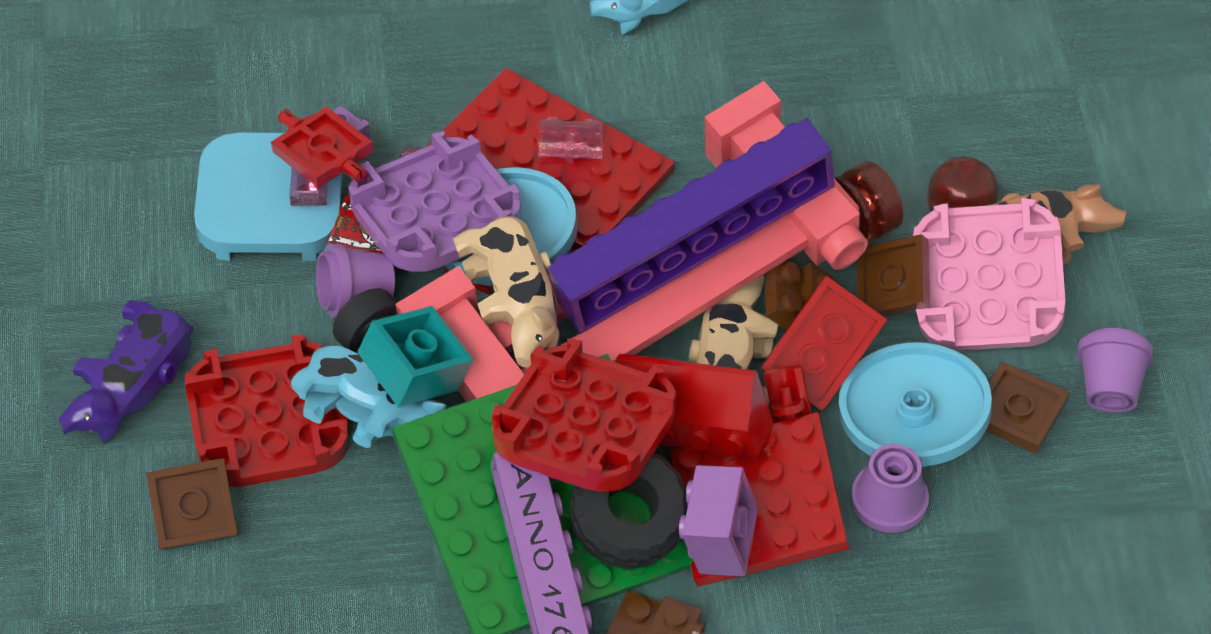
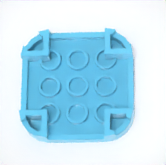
[194,133,344,262]

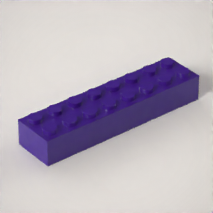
[548,118,835,334]

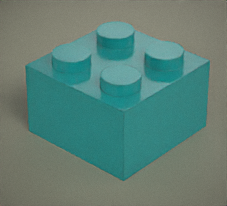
[358,306,473,408]

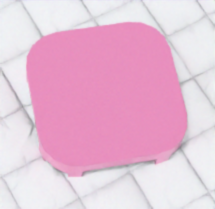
[913,198,1066,351]

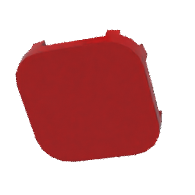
[185,335,349,487]
[491,338,676,492]

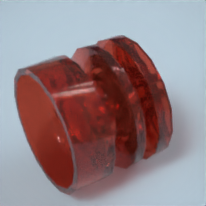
[834,161,904,243]

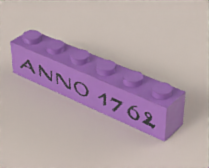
[490,453,592,634]

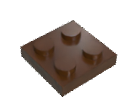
[857,234,930,317]
[986,362,1070,454]
[146,458,238,551]

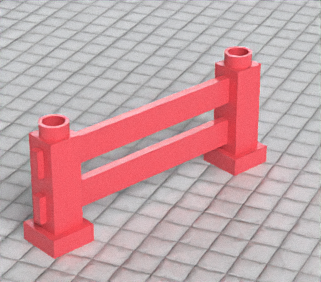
[395,81,868,402]

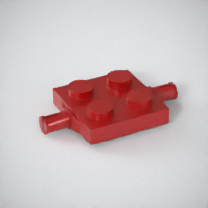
[271,106,374,188]

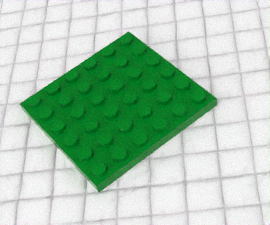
[392,354,693,634]

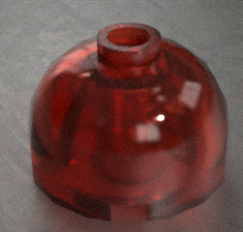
[926,156,999,212]

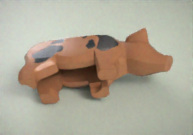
[986,184,1127,265]

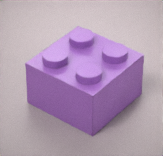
[679,465,759,576]

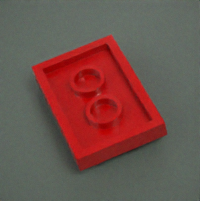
[760,276,887,412]

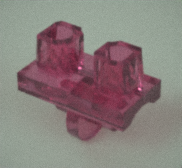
[538,117,604,163]

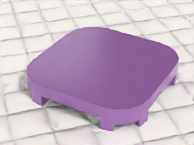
[348,131,521,272]

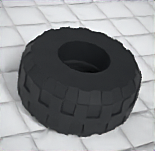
[569,454,688,570]

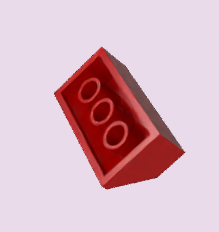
[616,353,774,458]

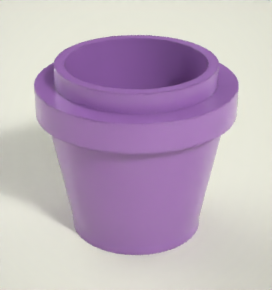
[316,243,395,318]
[1077,328,1154,413]
[851,444,929,533]

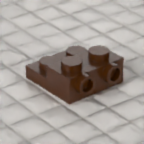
[765,260,835,330]
[606,590,706,634]

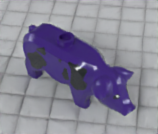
[58,300,194,443]

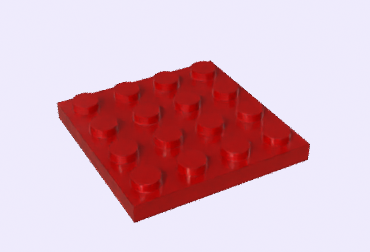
[670,412,849,587]

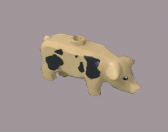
[453,216,559,368]
[688,275,778,406]

